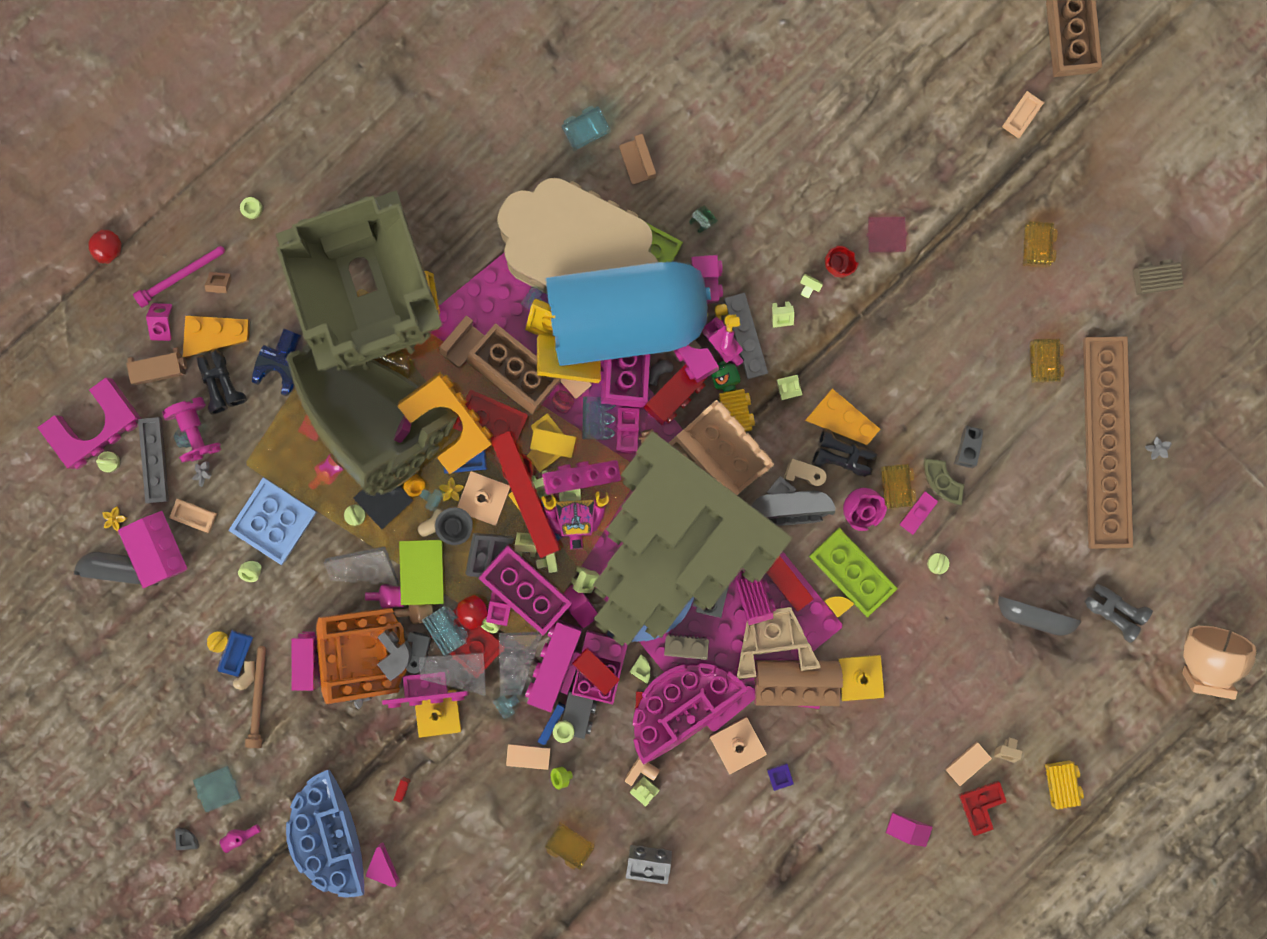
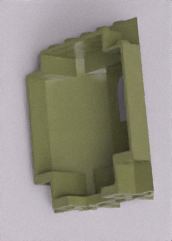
[276,190,442,370]

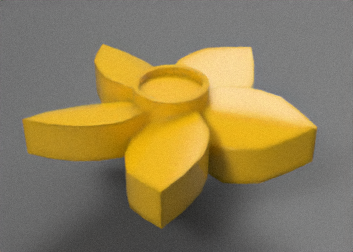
[439,477,464,502]
[102,506,127,531]

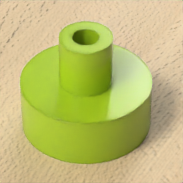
[551,767,573,789]

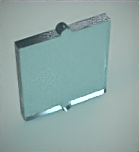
[193,766,241,812]

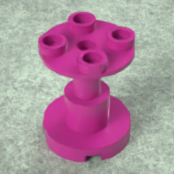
[162,397,222,463]

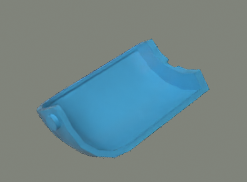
[546,262,711,366]

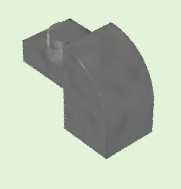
[377,629,411,681]

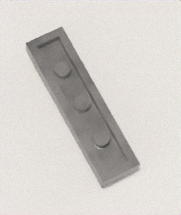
[724,293,768,380]
[138,417,169,503]

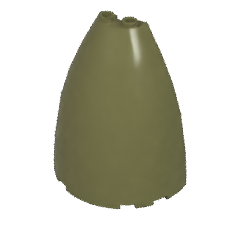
[286,343,458,496]

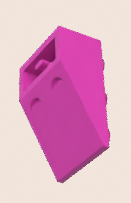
[572,630,627,705]

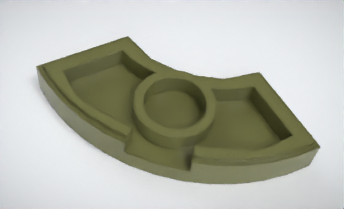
[923,458,964,505]

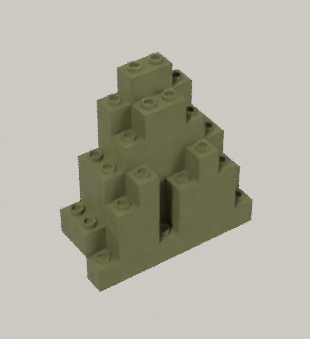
[593,431,792,646]

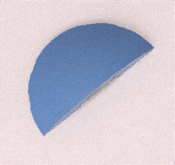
[286,770,364,897]

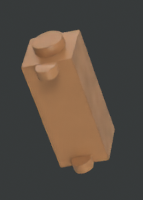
[126,347,187,385]

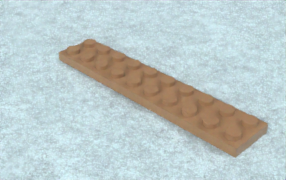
[1083,337,1133,549]

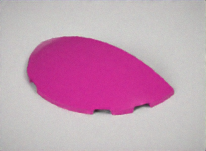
[633,663,749,765]

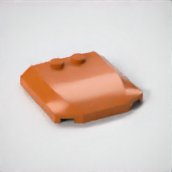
[316,608,407,704]

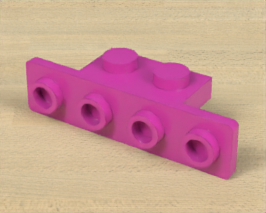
[542,460,621,495]
[382,671,469,708]

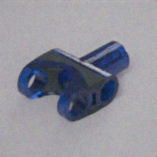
[252,329,301,396]

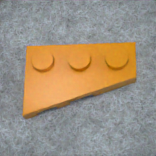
[183,316,250,358]
[805,388,881,445]

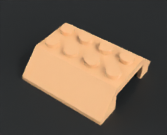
[669,400,774,495]

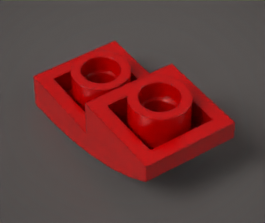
[572,648,620,695]

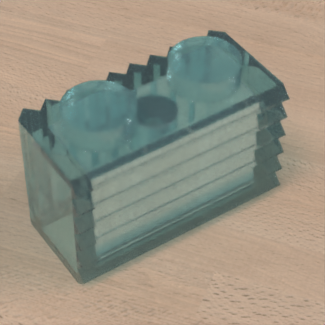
[561,106,611,151]
[422,606,468,656]

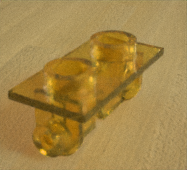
[373,352,415,377]

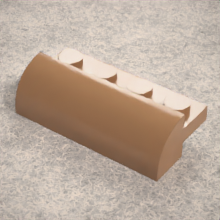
[754,660,843,706]

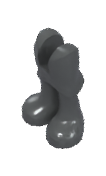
[1084,584,1153,643]

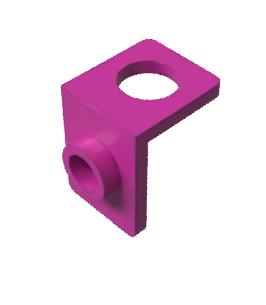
[146,303,173,341]

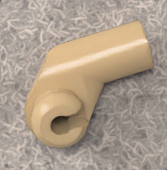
[418,509,442,537]
[233,661,255,690]

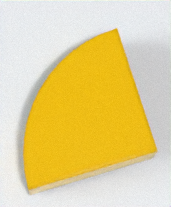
[824,596,854,617]

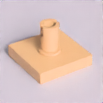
[457,471,510,526]
[709,716,767,774]

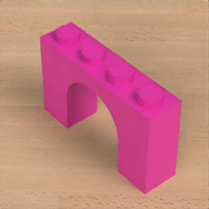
[37,377,142,470]

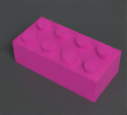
[601,354,650,408]
[479,544,572,635]
[525,620,582,712]

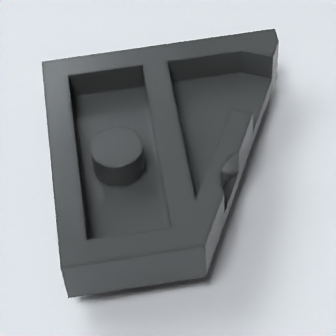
[465,533,514,577]

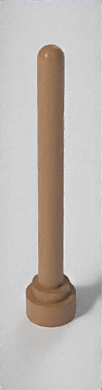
[245,645,266,748]

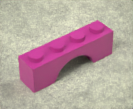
[674,345,719,383]

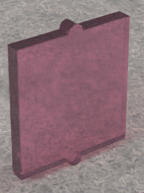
[866,217,908,253]

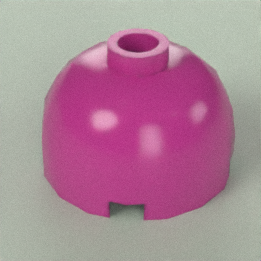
[843,488,887,531]

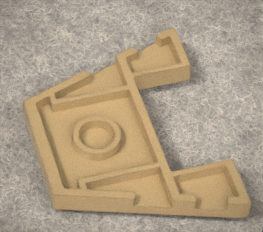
[737,607,820,680]

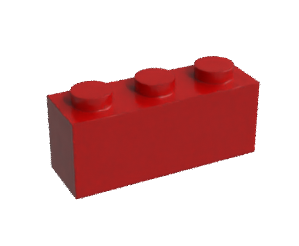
[644,364,708,426]

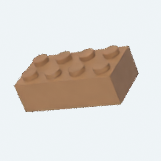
[1046,0,1102,77]
[466,323,561,415]

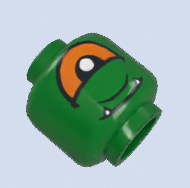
[711,361,741,393]

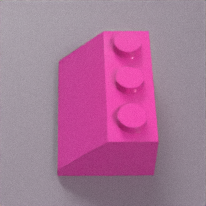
[118,511,187,589]

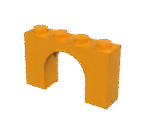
[397,372,493,474]

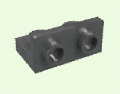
[626,845,672,885]

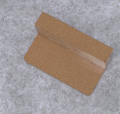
[619,134,656,185]
[439,316,485,368]

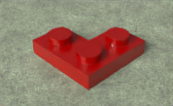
[958,781,1007,836]

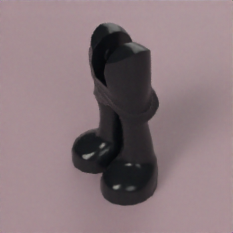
[197,349,247,415]
[812,428,878,477]

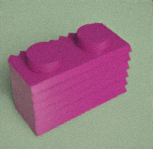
[736,578,776,625]

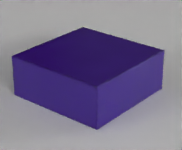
[767,763,794,791]

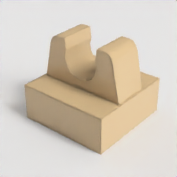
[994,737,1022,763]

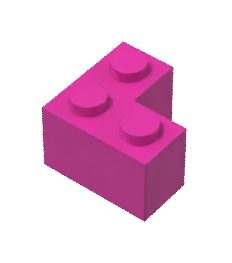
[690,255,723,304]

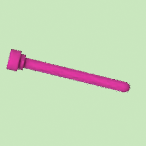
[133,246,225,308]

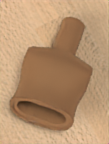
[395,604,435,624]

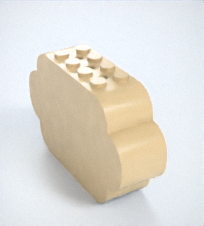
[498,178,658,289]

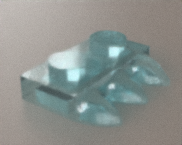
[582,396,616,440]

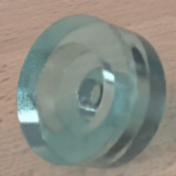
[174,428,191,448]

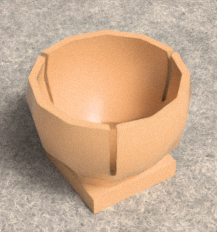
[1182,625,1256,699]

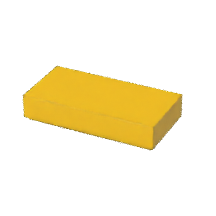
[530,428,576,458]

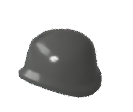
[435,507,472,545]

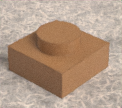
[205,272,232,293]

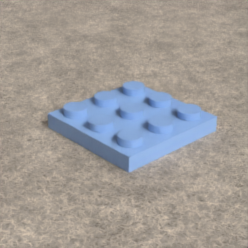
[228,477,317,565]

